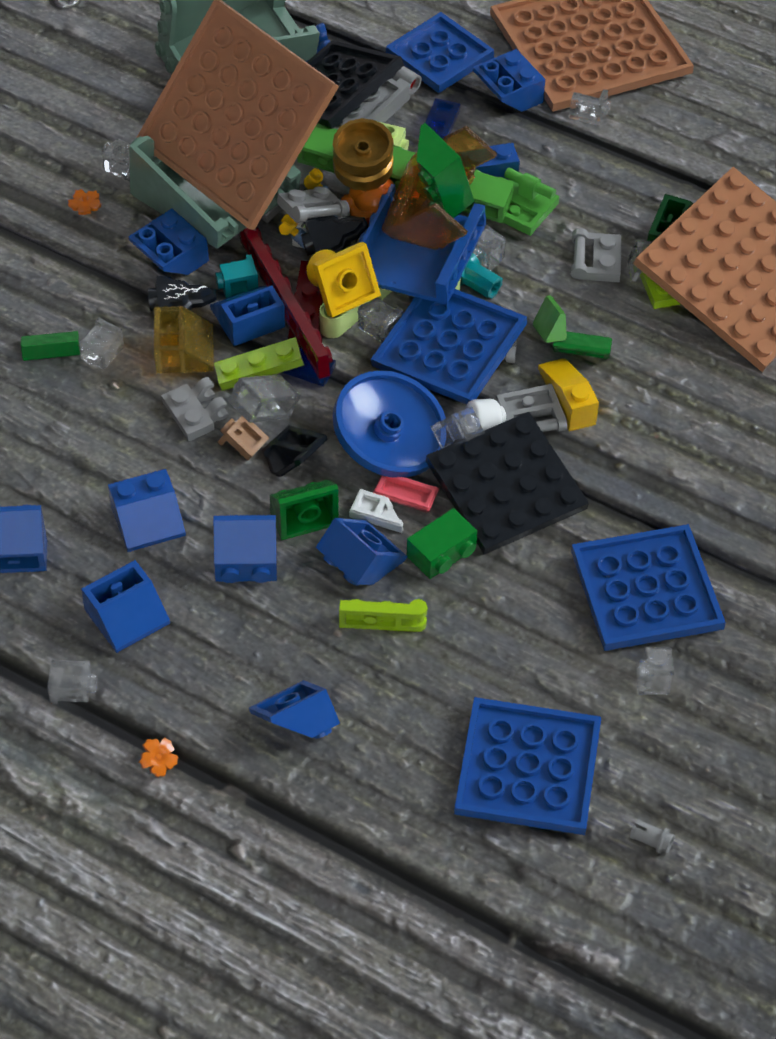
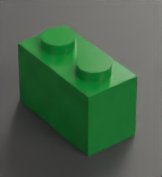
[406,508,478,579]

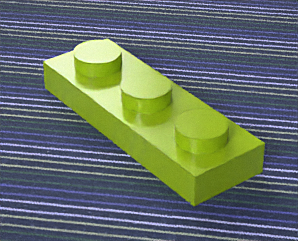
[214,337,304,391]

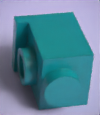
[215,254,258,298]

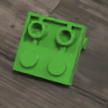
[503,167,559,236]

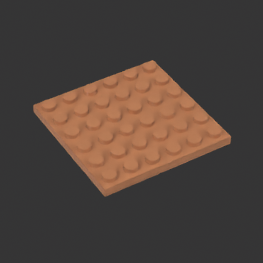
[136,0,339,230]
[490,0,694,112]
[633,167,776,372]

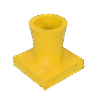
[307,242,381,318]

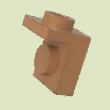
[218,414,269,460]

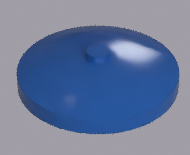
[333,370,448,478]

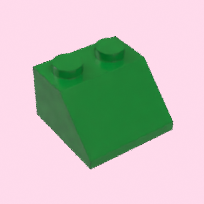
[270,480,339,541]

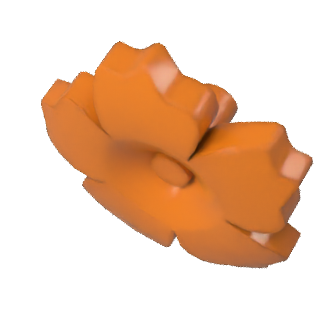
[68,189,101,215]
[138,738,178,778]

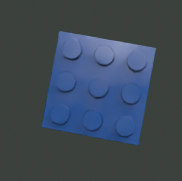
[386,12,494,93]

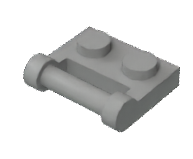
[277,187,350,223]
[570,228,621,282]
[496,384,567,432]

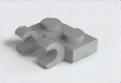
[161,377,229,442]

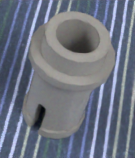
[630,818,675,854]

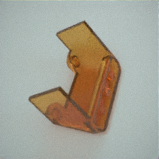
[382,125,497,250]

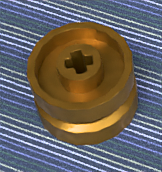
[332,118,394,191]

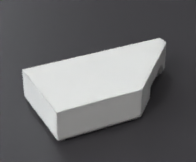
[349,489,403,533]

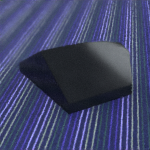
[262,425,328,477]

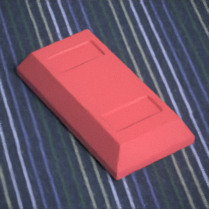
[373,475,439,513]

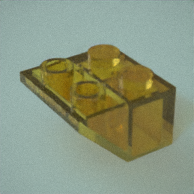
[154,306,214,373]

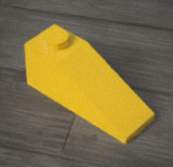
[538,358,599,432]

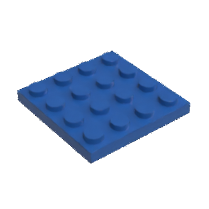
[371,289,527,405]
[571,524,726,651]
[454,697,601,835]

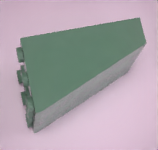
[155,0,320,75]
[129,136,301,249]

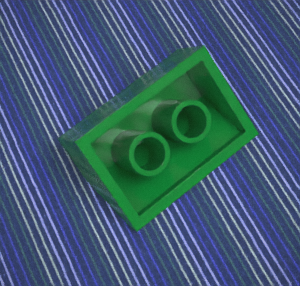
[416,123,474,222]

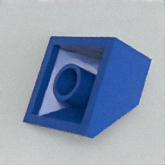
[249,680,340,739]

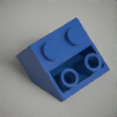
[473,49,545,112]
[128,208,210,275]
[210,286,285,346]
[0,504,48,573]
[81,560,170,653]

